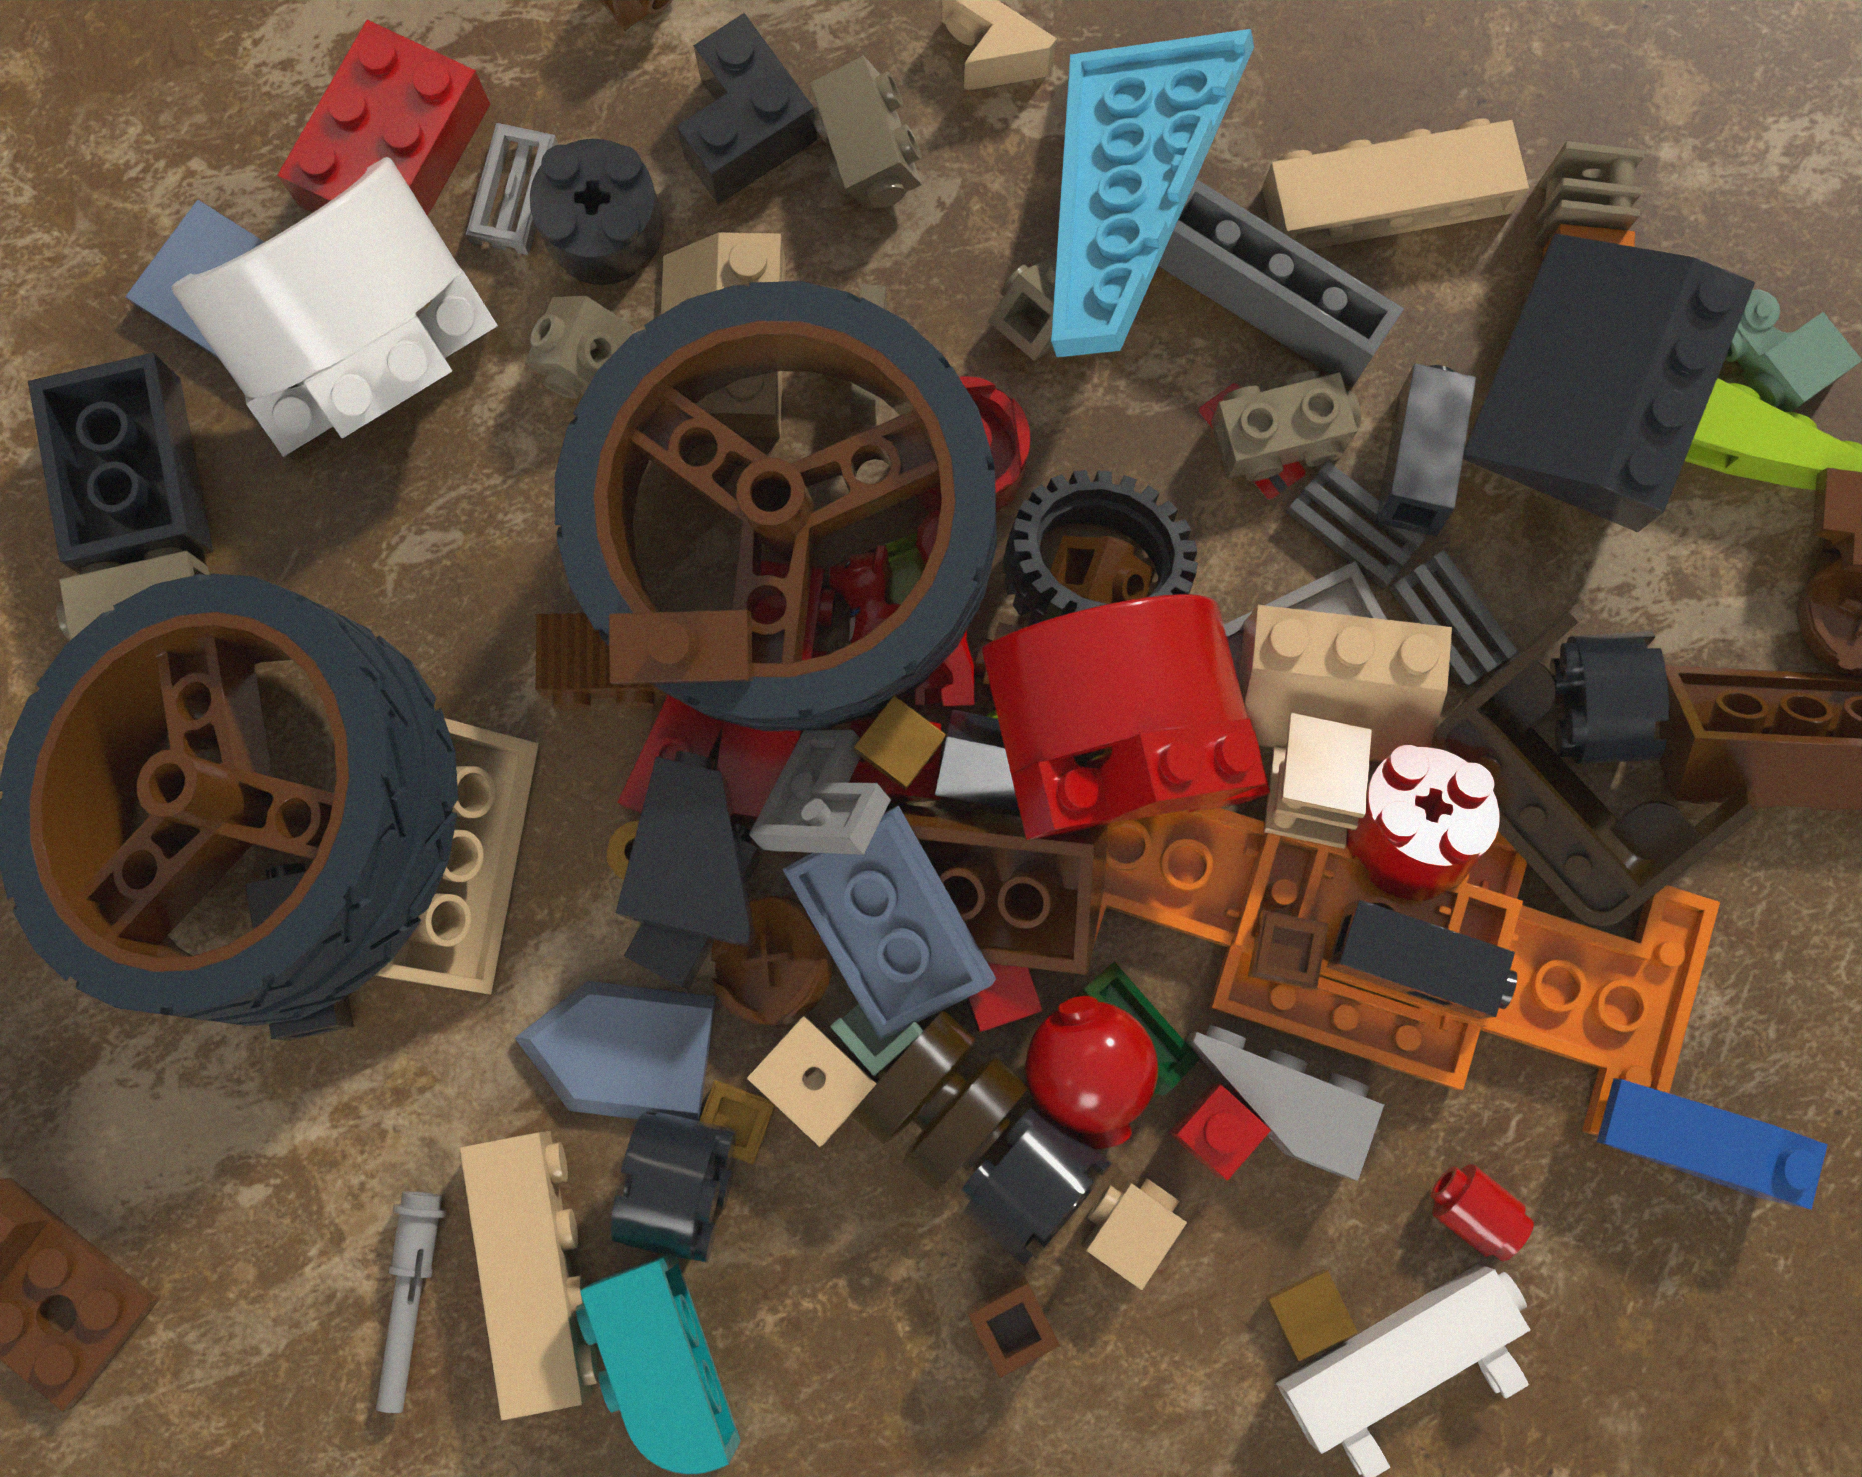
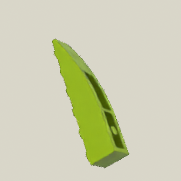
[1685,378,1862,490]

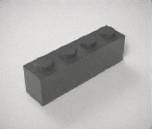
[1158,179,1404,388]

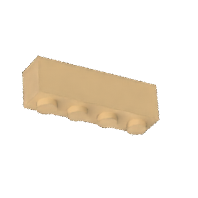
[1262,118,1529,249]
[460,1131,600,1421]

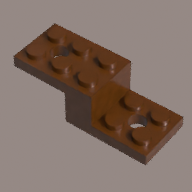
[0,1178,160,1412]

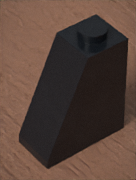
[616,751,756,949]

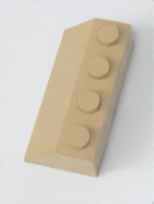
[374,718,539,995]

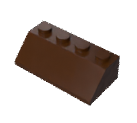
[1659,665,1862,811]
[885,803,1108,975]

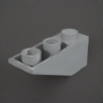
[1186,1026,1384,1181]

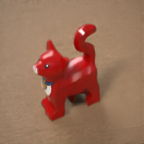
[828,509,974,706]

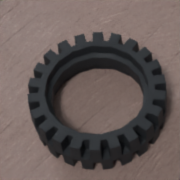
[1002,470,1198,626]

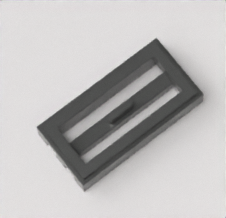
[1286,461,1426,590]
[1389,550,1518,690]

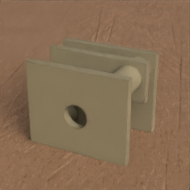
[1534,141,1645,246]

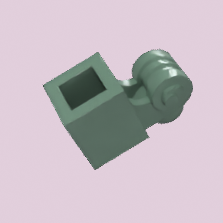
[1725,289,1862,412]

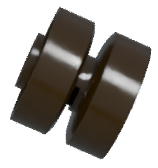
[850,1010,1028,1192]

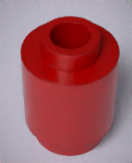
[1431,1164,1534,1262]

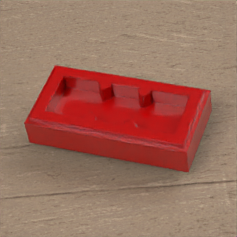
[617,695,724,814]

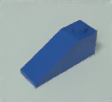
[1597,1078,1828,1210]

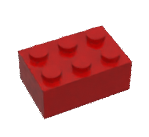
[277,19,491,216]

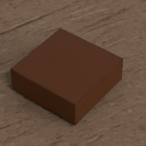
[1248,910,1329,990]

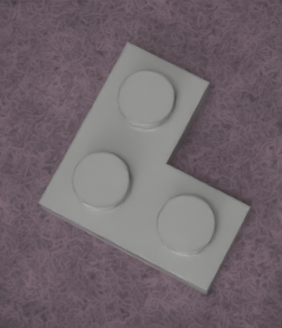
[749,730,891,855]

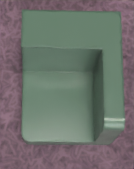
[830,1004,923,1077]

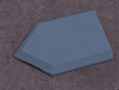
[515,981,716,1121]

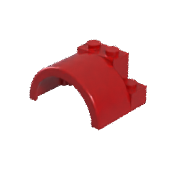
[982,594,1271,840]

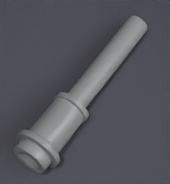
[376,1191,447,1413]

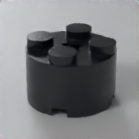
[530,139,664,285]
[1549,631,1669,764]
[961,1108,1112,1267]
[611,1111,737,1263]

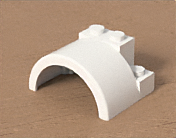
[172,157,498,457]

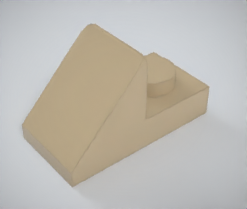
[942,0,1057,90]

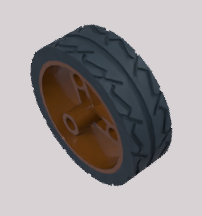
[555,281,997,731]
[0,573,458,1026]

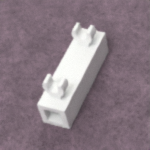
[1276,1264,1530,1477]

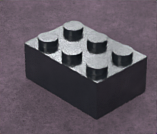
[28,352,213,575]

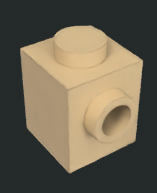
[1081,1179,1187,1290]

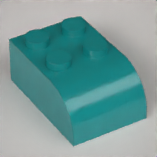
[576,1254,741,1474]

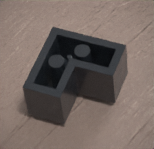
[676,13,817,205]

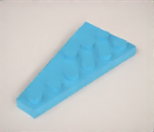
[1051,29,1254,357]

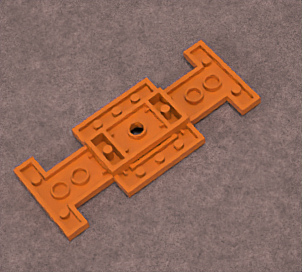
[1092,747,1720,1136]

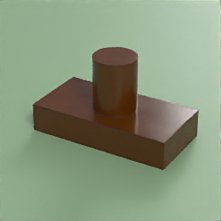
[609,610,753,685]

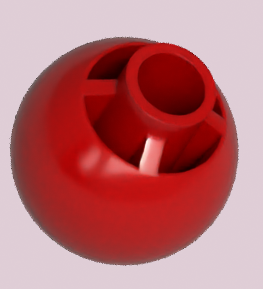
[1025,996,1158,1149]

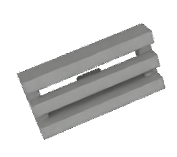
[466,123,559,255]

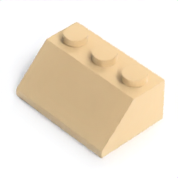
[661,233,786,437]
[1239,605,1452,762]

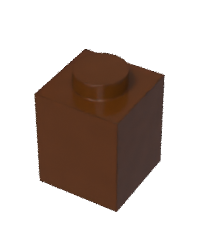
[966,1276,1060,1378]

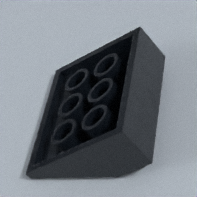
[1463,233,1756,532]

